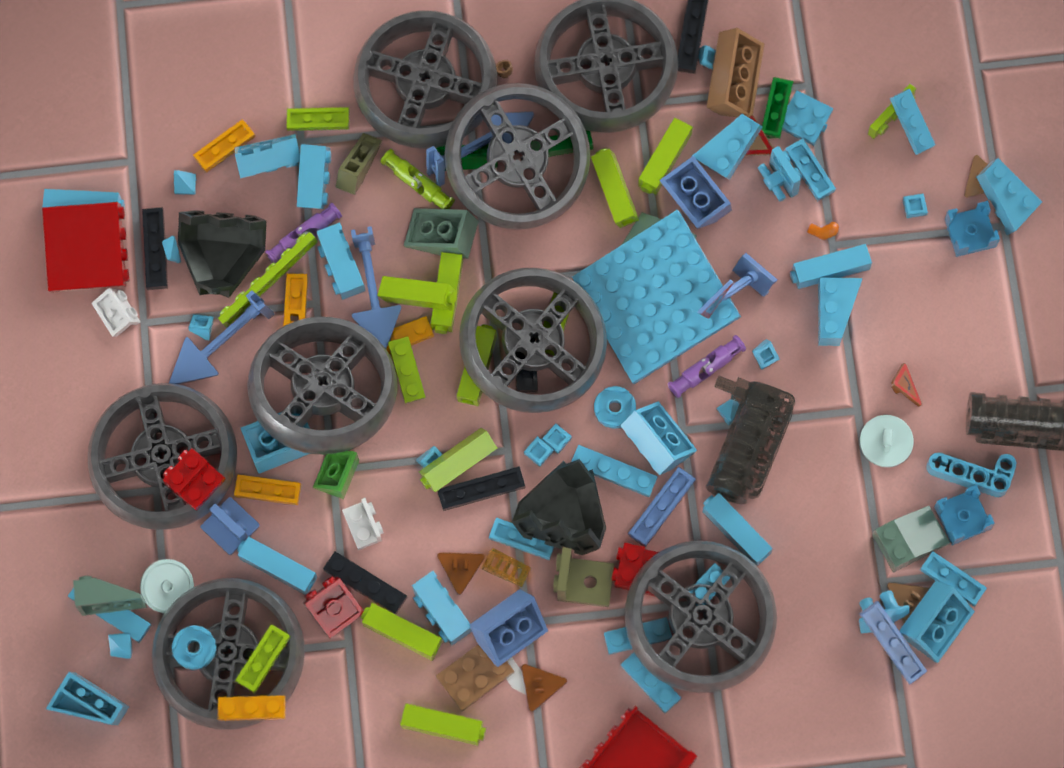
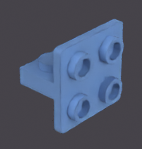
[200,497,260,555]

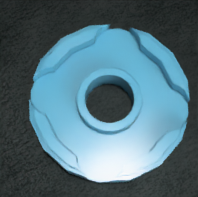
[594,386,636,429]
[172,625,216,670]

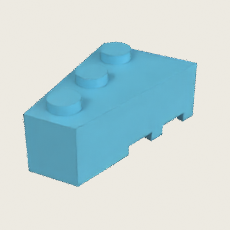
[692,114,763,180]
[235,134,300,179]
[296,144,331,209]
[976,158,1042,235]
[316,223,366,300]
[818,278,863,346]
[412,571,472,646]
[46,672,130,725]

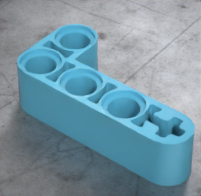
[926,453,1017,497]

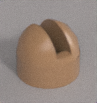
[496,60,513,78]

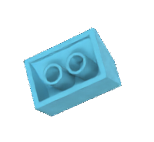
[621,401,697,475]
[241,411,310,474]
[899,580,975,663]

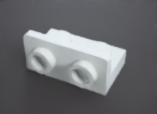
[92,288,140,337]
[342,498,384,551]

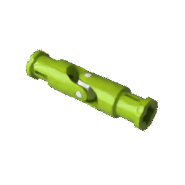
[380,149,455,209]

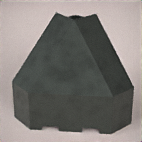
[178,210,267,298]
[512,459,606,555]

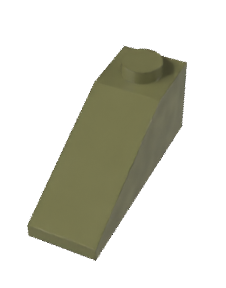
[336,133,382,195]

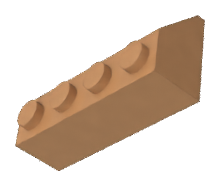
[707,28,764,118]

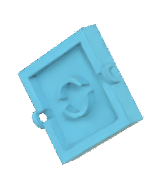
[782,90,833,146]

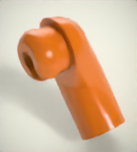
[807,222,839,240]

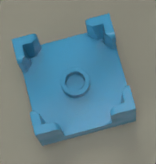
[944,201,1000,257]
[934,485,995,546]

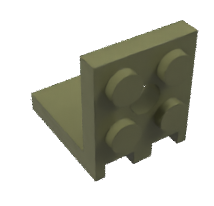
[553,547,614,607]

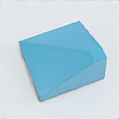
[698,45,716,70]
[174,170,196,195]
[162,236,181,263]
[188,314,214,341]
[752,339,780,370]
[716,397,746,426]
[416,446,443,467]
[108,633,133,659]

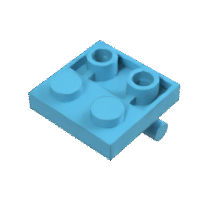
[758,146,802,202]

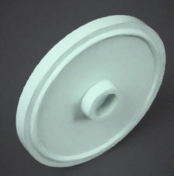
[860,415,914,467]
[140,559,194,613]

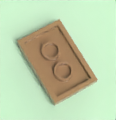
[436,644,515,712]

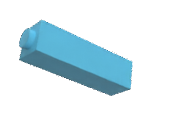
[42,189,125,208]
[790,244,872,289]
[703,493,773,566]
[237,536,318,595]

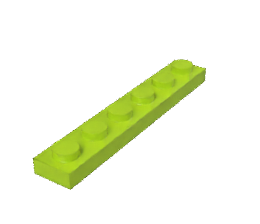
[218,231,318,328]

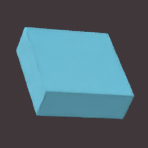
[902,193,928,218]
[542,423,572,454]
[524,436,554,467]

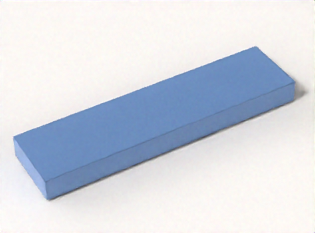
[628,467,696,547]
[859,601,927,684]

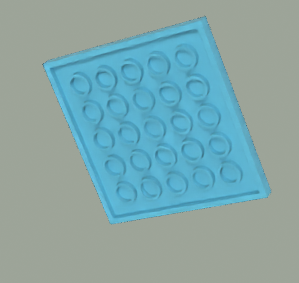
[572,210,741,384]

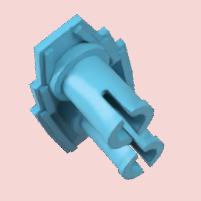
[859,590,910,633]

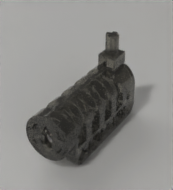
[706,376,795,504]
[966,392,1064,451]

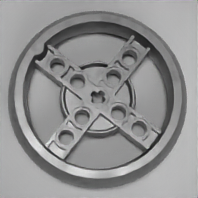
[534,0,678,133]
[353,10,497,149]
[445,83,590,229]
[459,268,607,413]
[247,317,397,455]
[88,383,237,530]
[625,541,777,693]
[152,578,305,730]

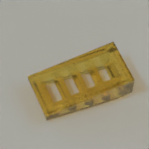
[481,548,531,587]

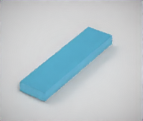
[68,588,152,643]

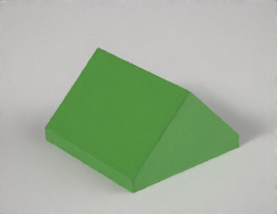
[313,451,359,499]

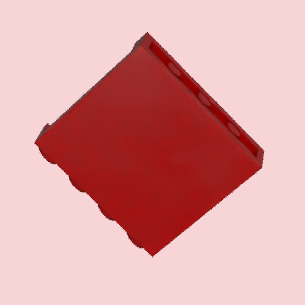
[42,202,129,292]
[580,706,697,768]

